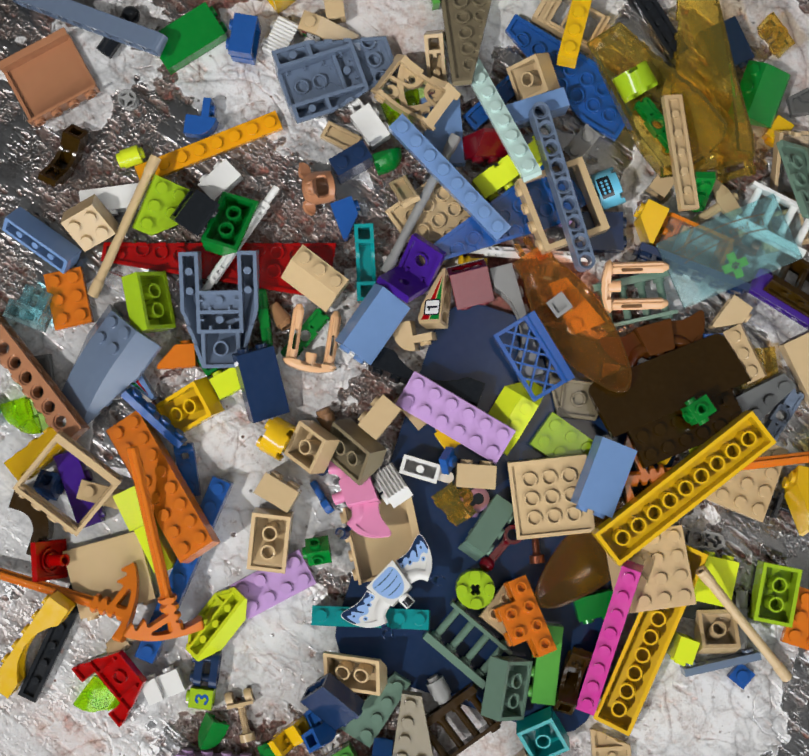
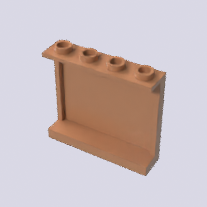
[0,27,100,127]

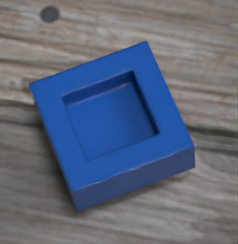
[439,446,457,475]
[727,664,755,689]

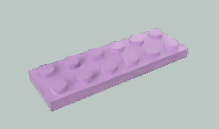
[395,371,516,464]

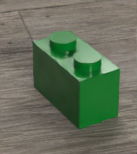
[572,588,613,624]

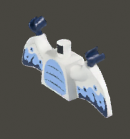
[341,534,445,641]

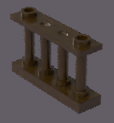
[763,252,809,318]
[426,681,502,756]

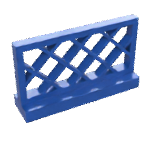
[493,311,575,402]

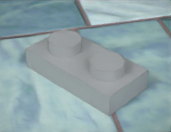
[564,124,601,161]

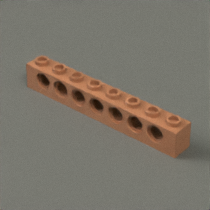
[0,313,90,441]

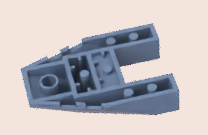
[178,250,259,368]

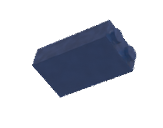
[232,342,290,423]

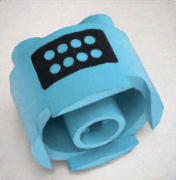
[590,167,626,211]

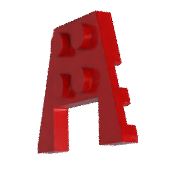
[72,649,147,727]

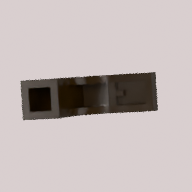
[38,124,89,187]
[9,490,54,555]
[553,647,592,715]

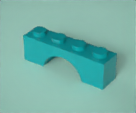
[354,223,376,303]

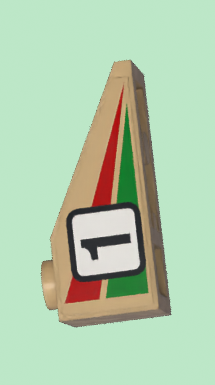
[298,10,359,41]
[424,30,448,92]
[418,268,452,330]

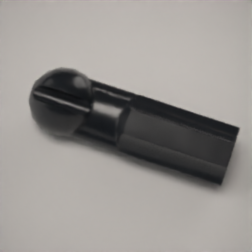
[96,6,140,59]

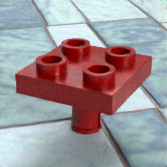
[30,539,70,582]

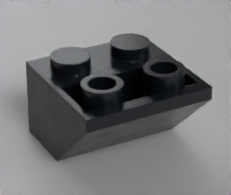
[170,187,220,237]

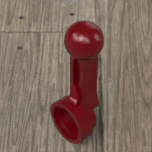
[479,525,521,572]

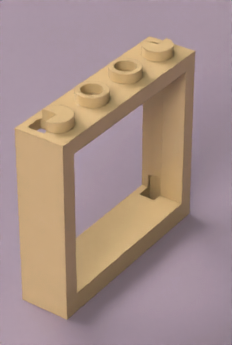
[514,156,610,255]
[12,430,123,537]

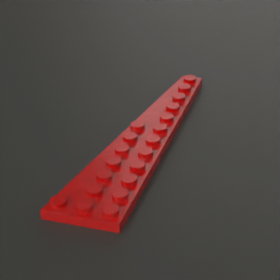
[101,242,337,296]

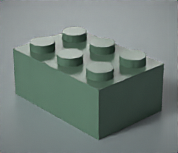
[481,656,533,722]

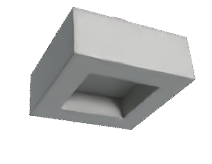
[546,291,573,318]

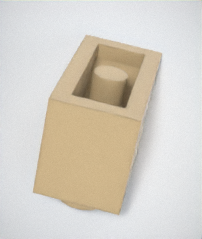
[708,294,753,329]

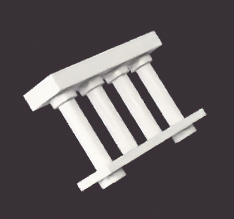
[729,180,809,260]

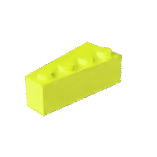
[471,136,551,202]

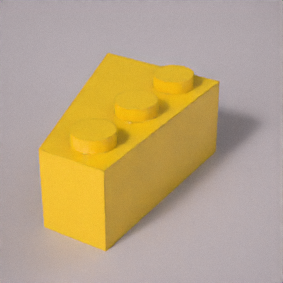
[4,426,66,481]

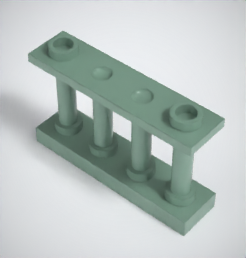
[590,270,678,333]
[422,600,513,689]

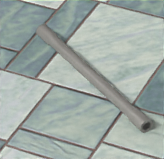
[380,133,461,273]

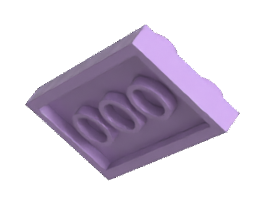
[230,549,317,619]

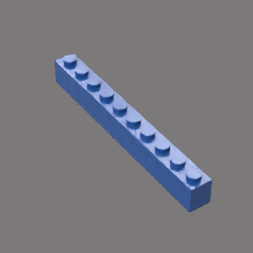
[135,476,234,664]

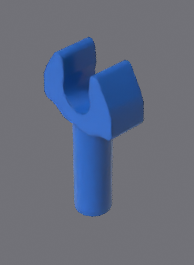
[310,480,335,514]

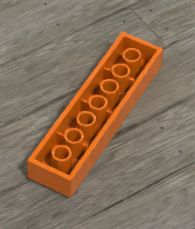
[106,411,221,564]

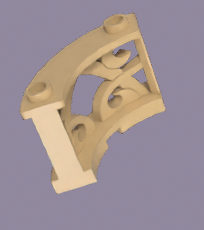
[371,54,461,131]

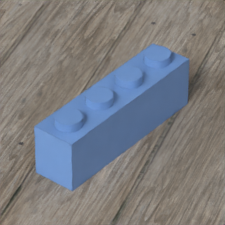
[2,207,82,274]

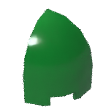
[372,148,402,176]
[198,712,230,750]

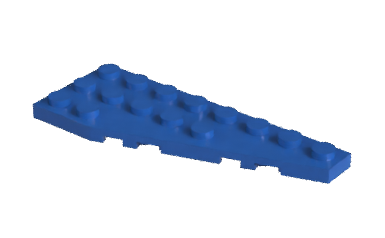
[505,14,645,142]
[433,165,586,261]

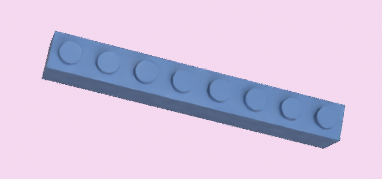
[388,113,511,242]

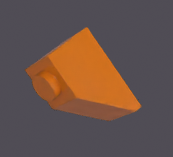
[157,340,199,370]

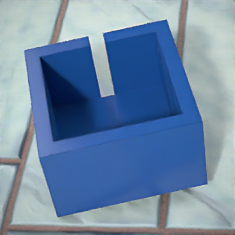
[226,13,262,65]

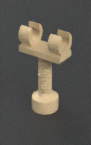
[224,687,256,743]

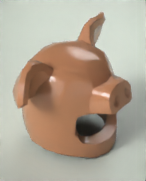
[298,162,336,216]

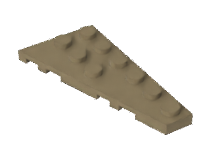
[440,0,492,86]
[392,690,434,756]

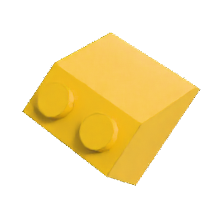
[633,199,669,245]

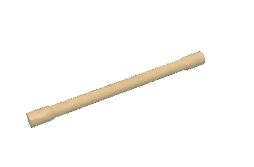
[87,154,161,299]
[696,566,792,682]

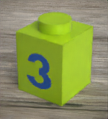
[186,685,216,710]

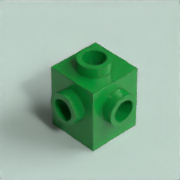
[680,394,717,426]
[302,535,332,566]

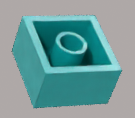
[516,706,570,756]

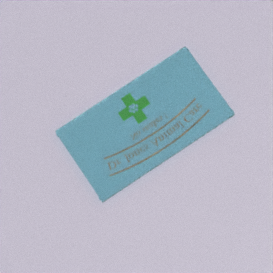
[656,194,802,309]

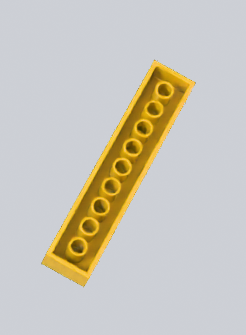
[591,411,777,566]
[593,544,709,736]

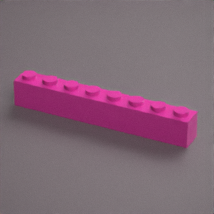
[576,560,644,716]

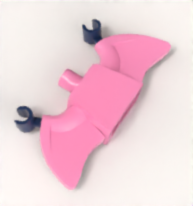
[318,460,391,540]

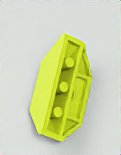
[488,381,546,455]
[185,587,247,662]

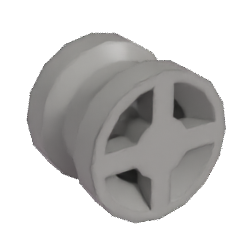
[118,89,139,111]

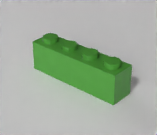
[527,622,564,706]

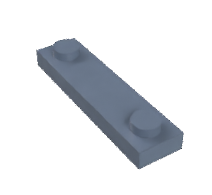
[680,647,762,677]

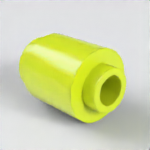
[115,145,146,169]

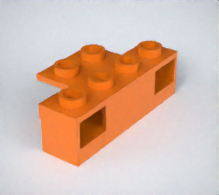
[493,575,557,657]

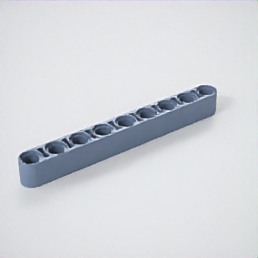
[12,0,168,57]
[528,102,596,272]

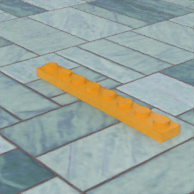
[134,110,283,181]

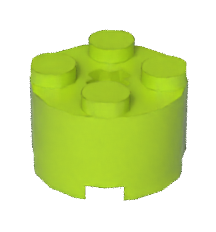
[612,60,658,104]
[455,568,495,610]

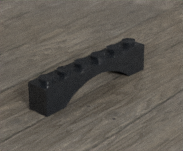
[368,347,485,407]

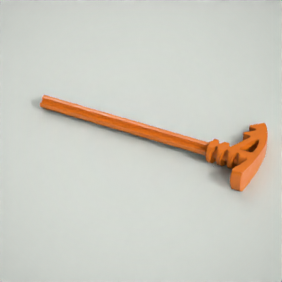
[623,435,809,504]
[123,446,205,641]
[0,563,140,643]

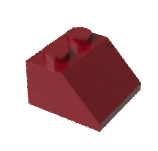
[462,128,508,164]

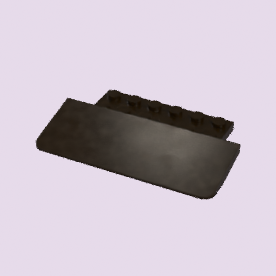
[588,334,751,469]

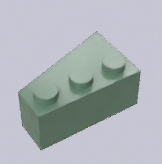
[458,494,514,561]

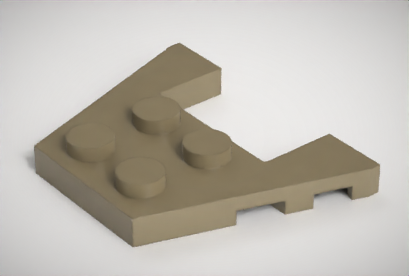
[545,357,621,421]

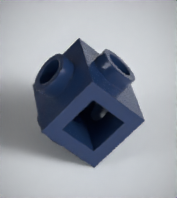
[33,469,65,501]

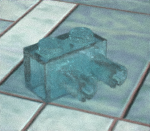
[2,284,53,333]

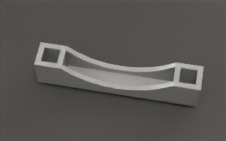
[488,263,545,382]

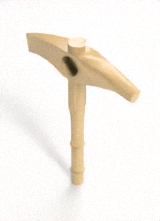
[652,170,747,245]

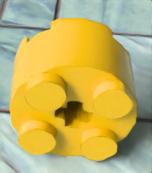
[256,416,296,461]

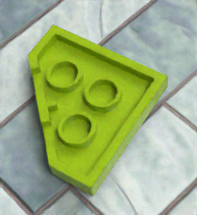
[132,174,189,236]

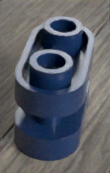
[190,650,222,689]

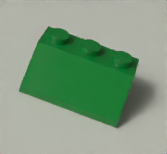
[729,60,791,129]
[201,191,259,256]

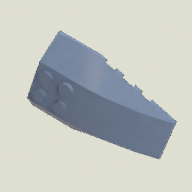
[271,36,398,124]
[62,304,162,425]

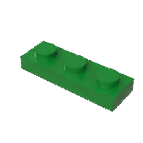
[689,172,716,212]

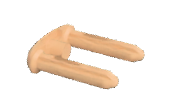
[601,260,670,313]
[282,304,341,373]

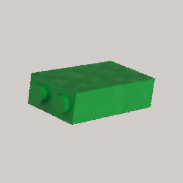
[158,2,228,75]

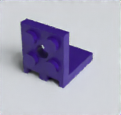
[376,233,447,303]

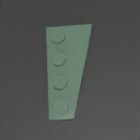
[776,140,809,219]
[339,671,411,748]

